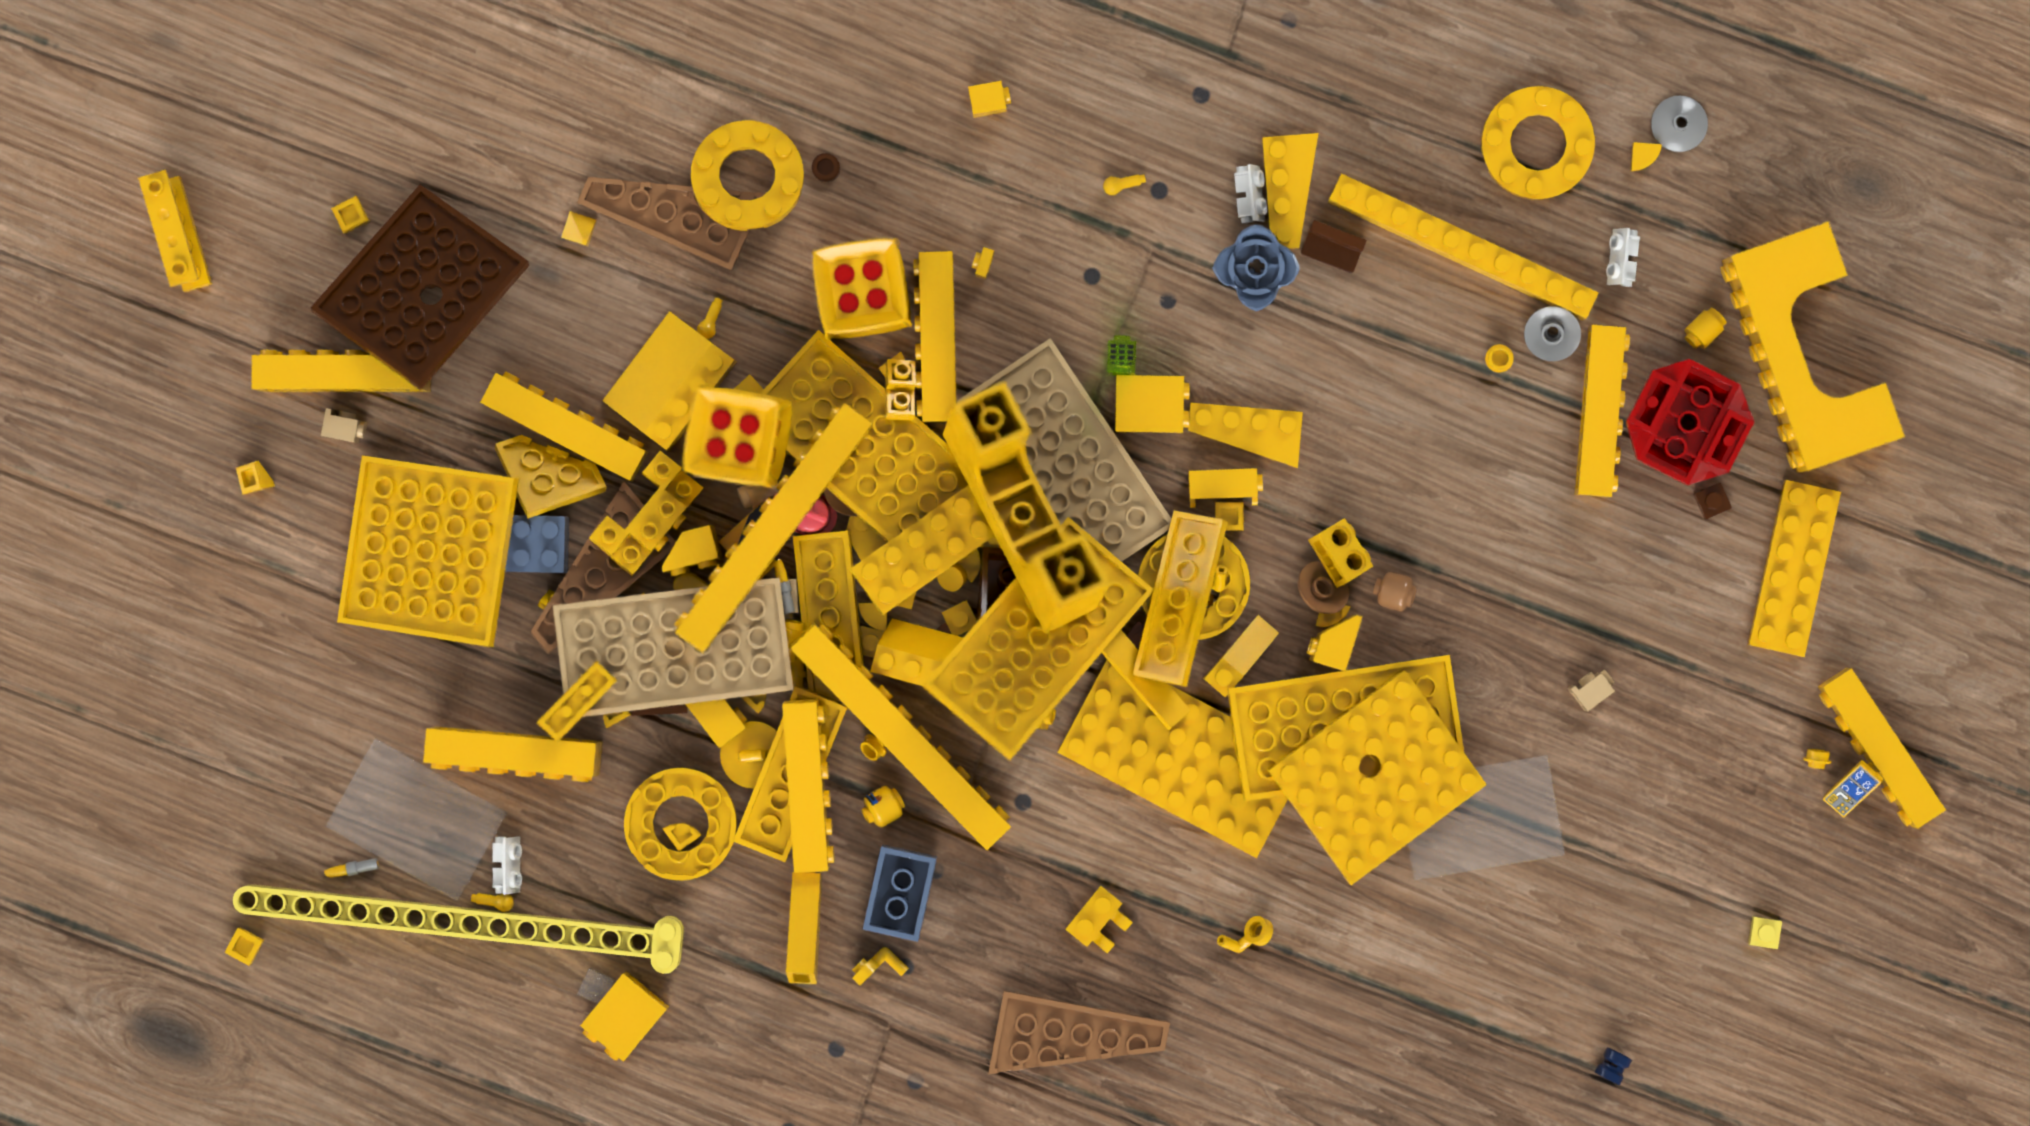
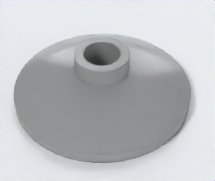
[1651,96,1708,152]
[1524,306,1581,361]

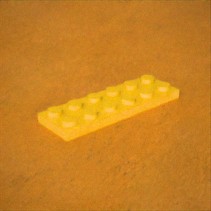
[1748,480,1841,657]
[850,485,995,616]
[1132,511,1228,687]
[793,530,864,702]
[734,685,848,862]

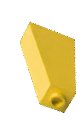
[786,872,822,984]

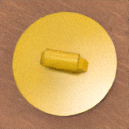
[720,721,777,789]

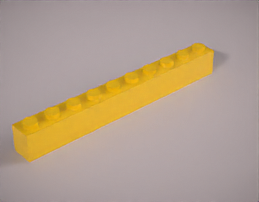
[1327,173,1599,321]
[674,403,872,654]
[790,622,1011,850]

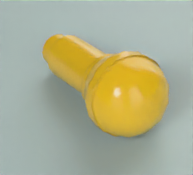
[1103,174,1146,196]
[697,297,723,339]
[471,893,514,912]

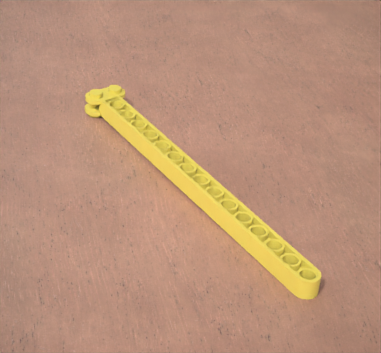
[233,885,684,974]

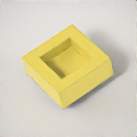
[1748,916,1782,949]

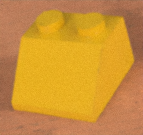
[1306,615,1362,671]

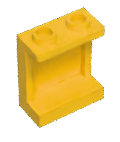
[1115,375,1190,434]
[580,971,669,1062]

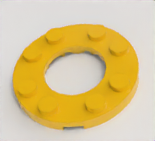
[1481,86,1595,200]
[691,120,804,231]
[1138,534,1250,640]
[624,767,737,881]

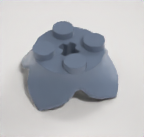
[1213,224,1300,311]

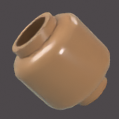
[1373,572,1417,612]

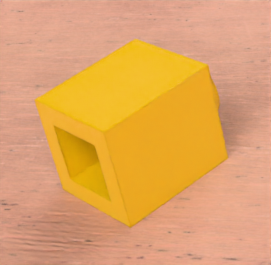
[968,81,1011,118]

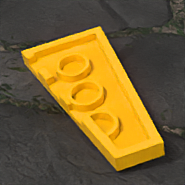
[1262,133,1319,249]
[1188,402,1303,468]

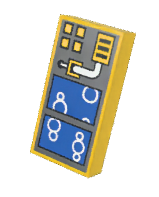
[1823,760,1883,817]

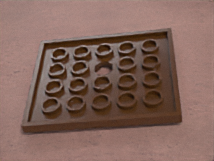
[310,185,530,391]

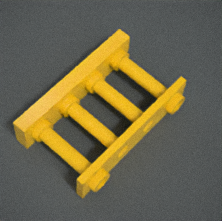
[138,170,212,292]

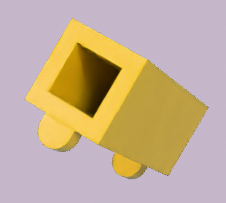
[1188,468,1263,508]

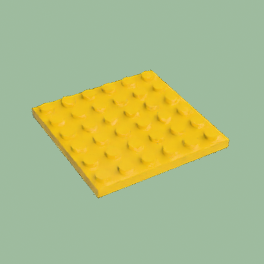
[337,455,519,647]

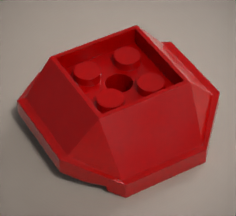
[1626,359,1755,486]

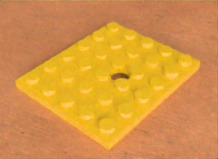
[1268,670,1487,885]

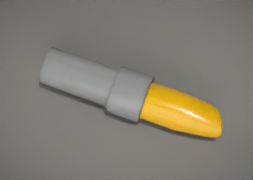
[774,559,795,614]
[324,858,379,878]

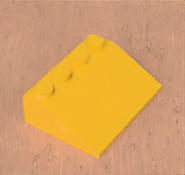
[602,311,737,451]

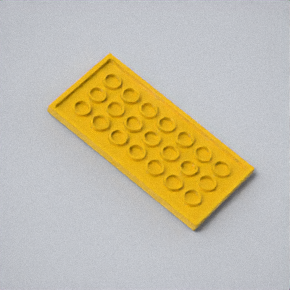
[760,330,968,542]
[923,517,1154,761]
[1228,655,1464,801]
[1057,660,1288,858]

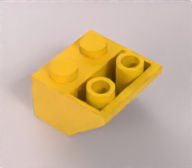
[662,525,723,577]

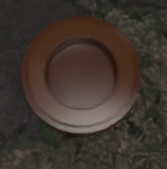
[812,153,840,182]

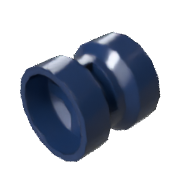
[1595,1047,1632,1085]

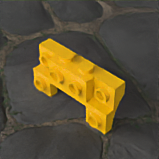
[589,451,704,577]

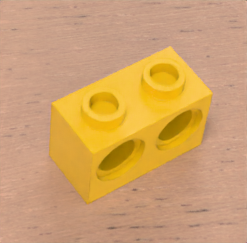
[1308,518,1374,588]

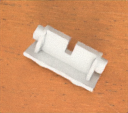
[1234,164,1267,224]
[1606,228,1640,287]
[492,836,522,895]

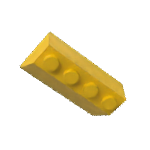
[870,618,964,686]

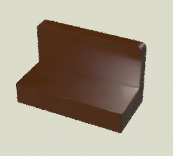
[1301,220,1367,273]

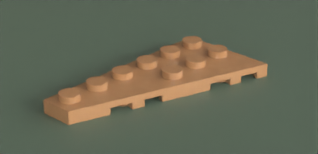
[577,177,766,271]
[530,482,676,654]
[988,990,1170,1074]

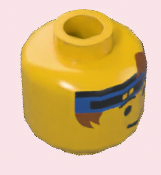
[861,786,905,828]

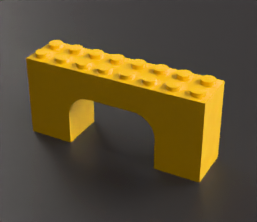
[1720,222,1905,473]
[943,381,1110,633]

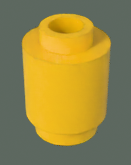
[1684,307,1727,349]

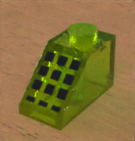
[1106,335,1136,376]

